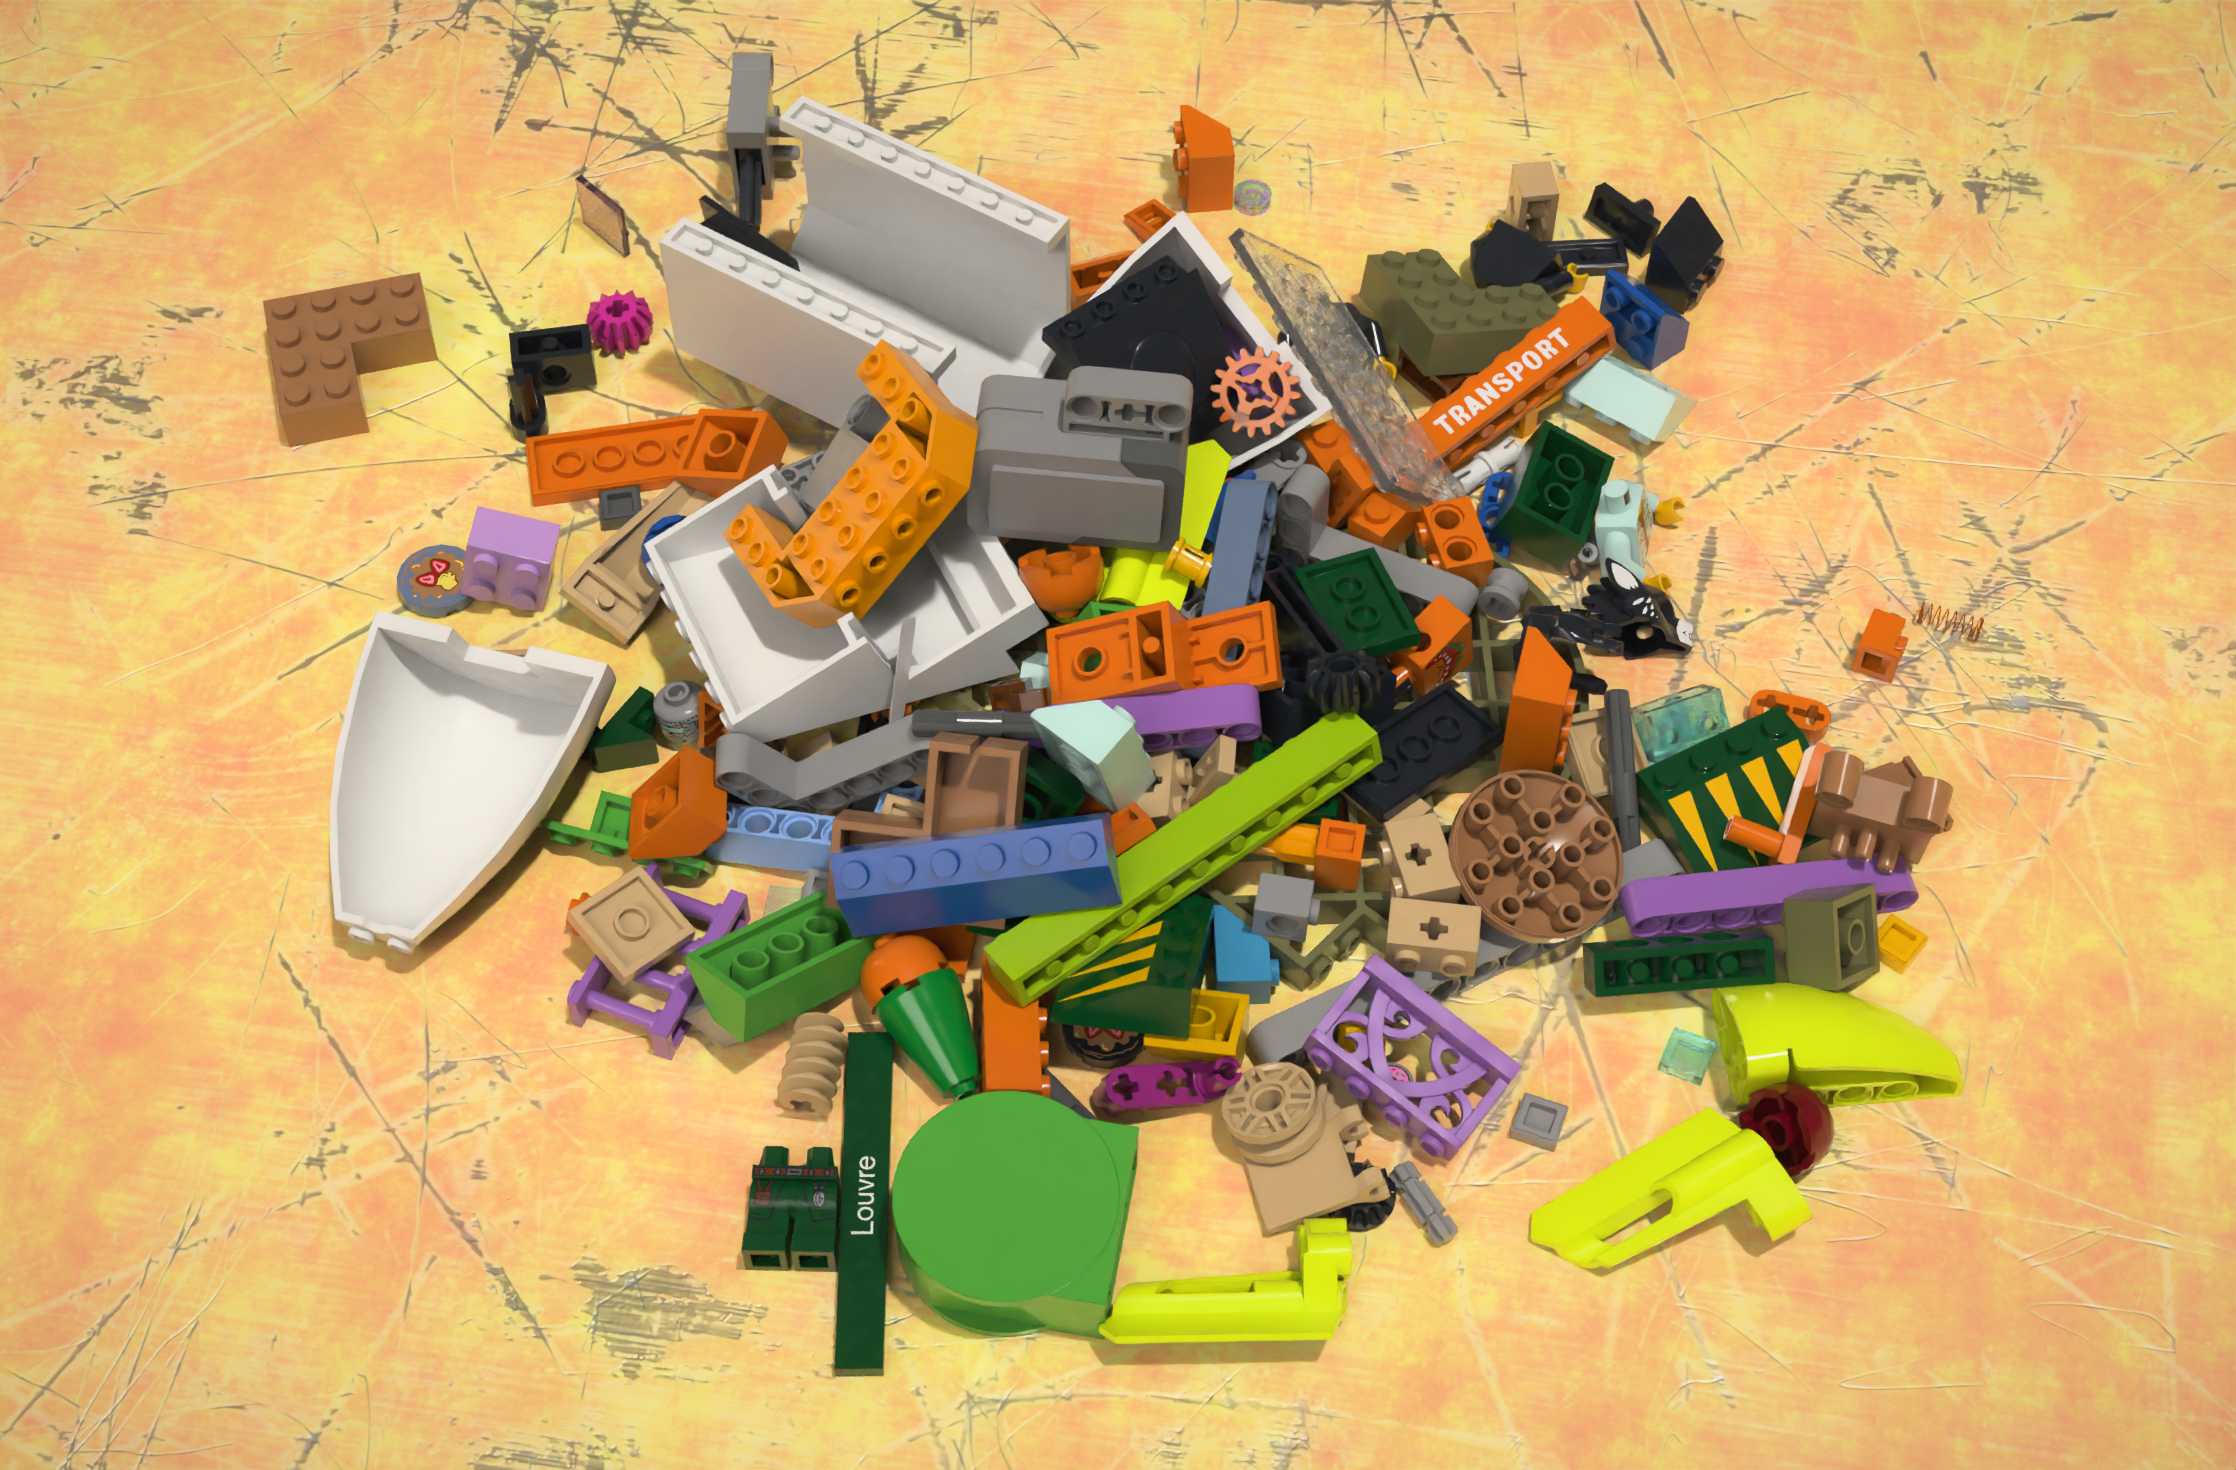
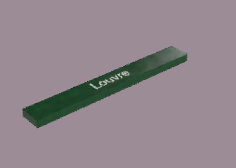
[834,1032,894,1376]

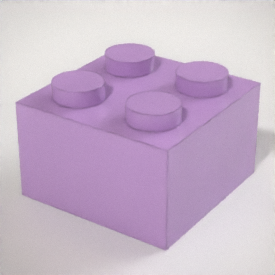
[461,506,561,613]

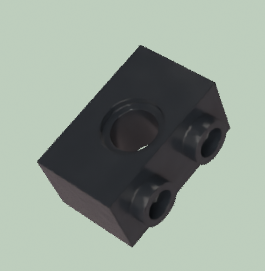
[509,323,597,392]

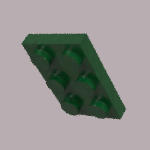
[1293,547,1420,657]

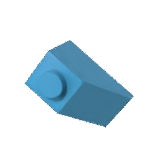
[1212,905,1279,1004]

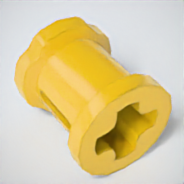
[1163,536,1214,589]

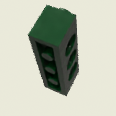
[1582,929,1775,997]

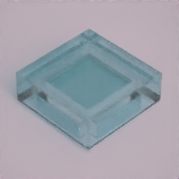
[1658,1026,1718,1087]

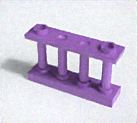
[567,861,751,1061]

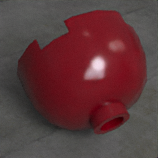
[1739,1082,1835,1178]

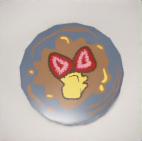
[396,544,475,618]

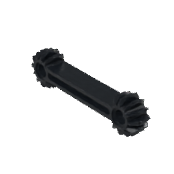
[1259,549,1381,716]

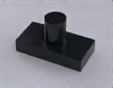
[1585,182,1662,257]

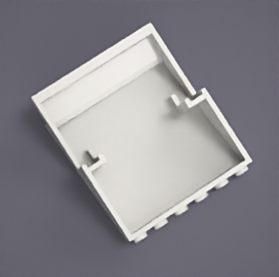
[644,464,1049,743]

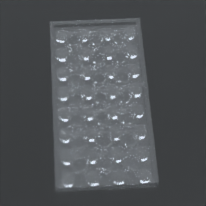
[1228,228,1466,507]

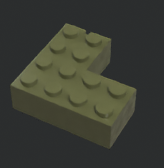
[1359,248,1560,376]

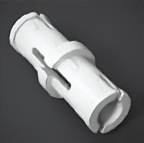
[1448,436,1522,497]

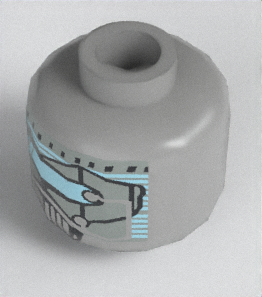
[653,680,703,743]

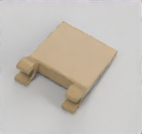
[1244,1105,1391,1235]

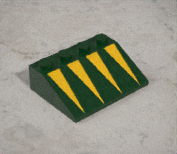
[1636,705,1825,874]
[1050,893,1214,1038]

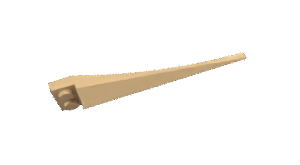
[558,394,775,645]

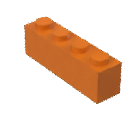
[979,955,1050,1098]

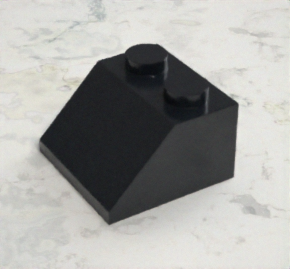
[1644,195,1725,315]

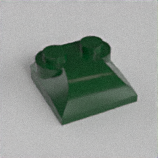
[1022,748,1086,823]

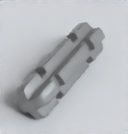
[1389,1161,1458,1245]

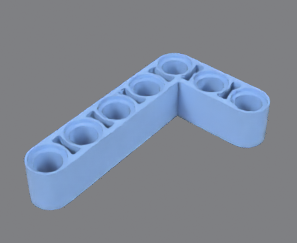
[703,780,926,872]

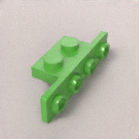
[539,790,715,879]

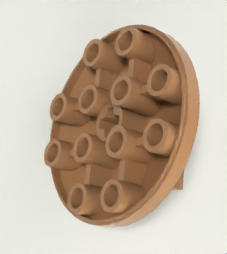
[1448,769,1623,943]

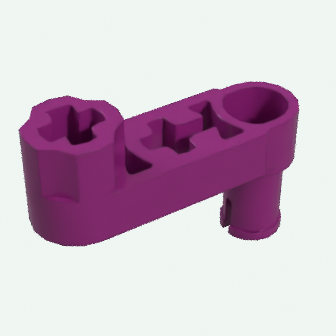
[1092,1056,1242,1117]

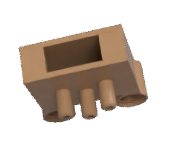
[1806,751,1953,873]

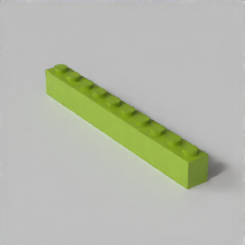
[983,712,1383,1008]

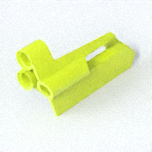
[1048,439,1232,624]
[1531,1107,1813,1269]
[1099,1218,1352,1344]

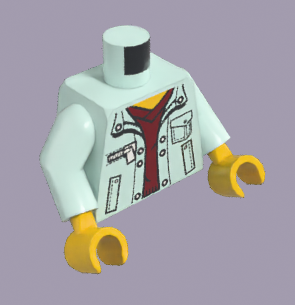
[1595,479,1685,597]

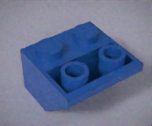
[1599,269,1690,371]

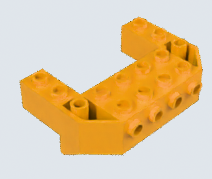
[723,339,979,628]

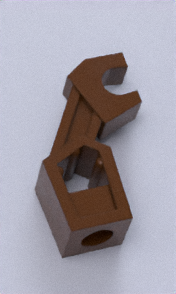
[988,677,1050,712]

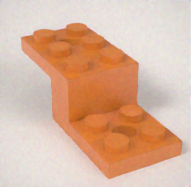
[1046,600,1283,705]

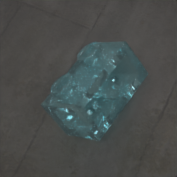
[1631,684,1730,763]

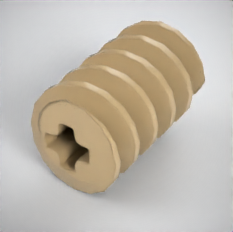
[777,1012,849,1116]

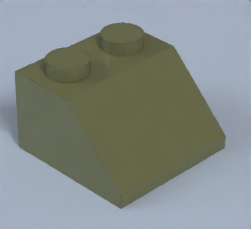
[1781,883,1880,991]

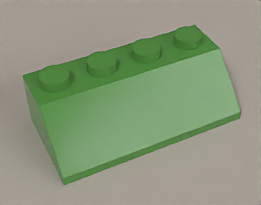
[685,889,884,1043]

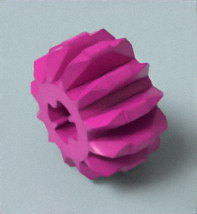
[586,289,654,355]

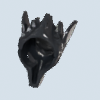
[1570,557,1693,660]

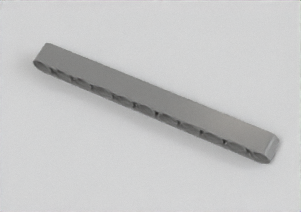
[1247,839,1687,1068]

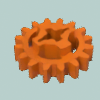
[1210,347,1302,438]

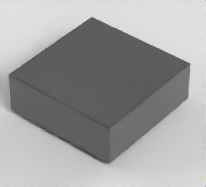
[598,486,642,531]

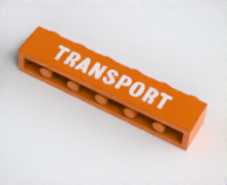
[1392,295,1617,489]

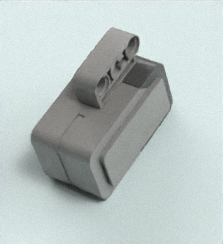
[967,366,1194,552]

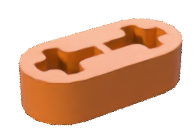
[1748,689,1831,743]

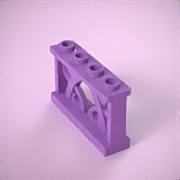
[1302,953,1522,1161]

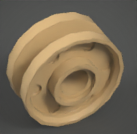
[1221,1061,1326,1164]

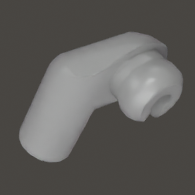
[1577,527,1600,566]

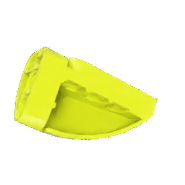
[1711,983,1964,1108]

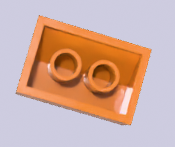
[1499,626,1578,773]

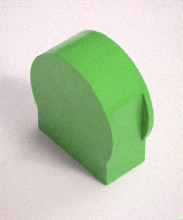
[892,1091,1139,1340]

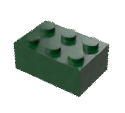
[1491,420,1615,571]

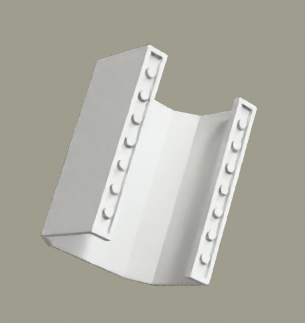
[659,95,1071,429]

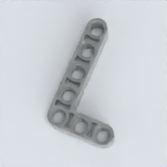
[1274,464,1479,620]
[715,714,933,815]

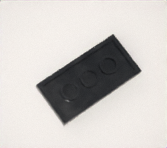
[1342,682,1505,824]

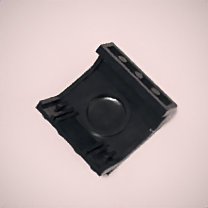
[1041,255,1242,446]

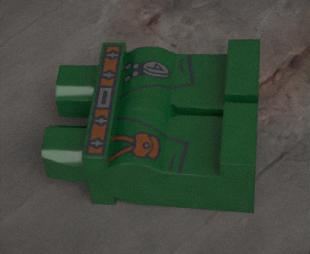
[742,1146,841,1272]

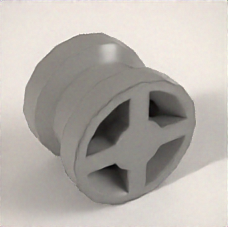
[1478,567,1529,621]

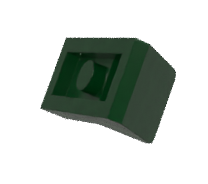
[588,686,659,773]

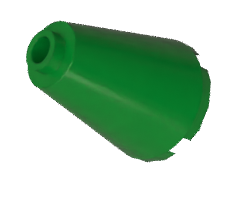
[875,968,982,1102]

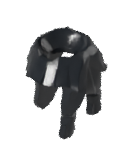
[1513,605,1624,695]

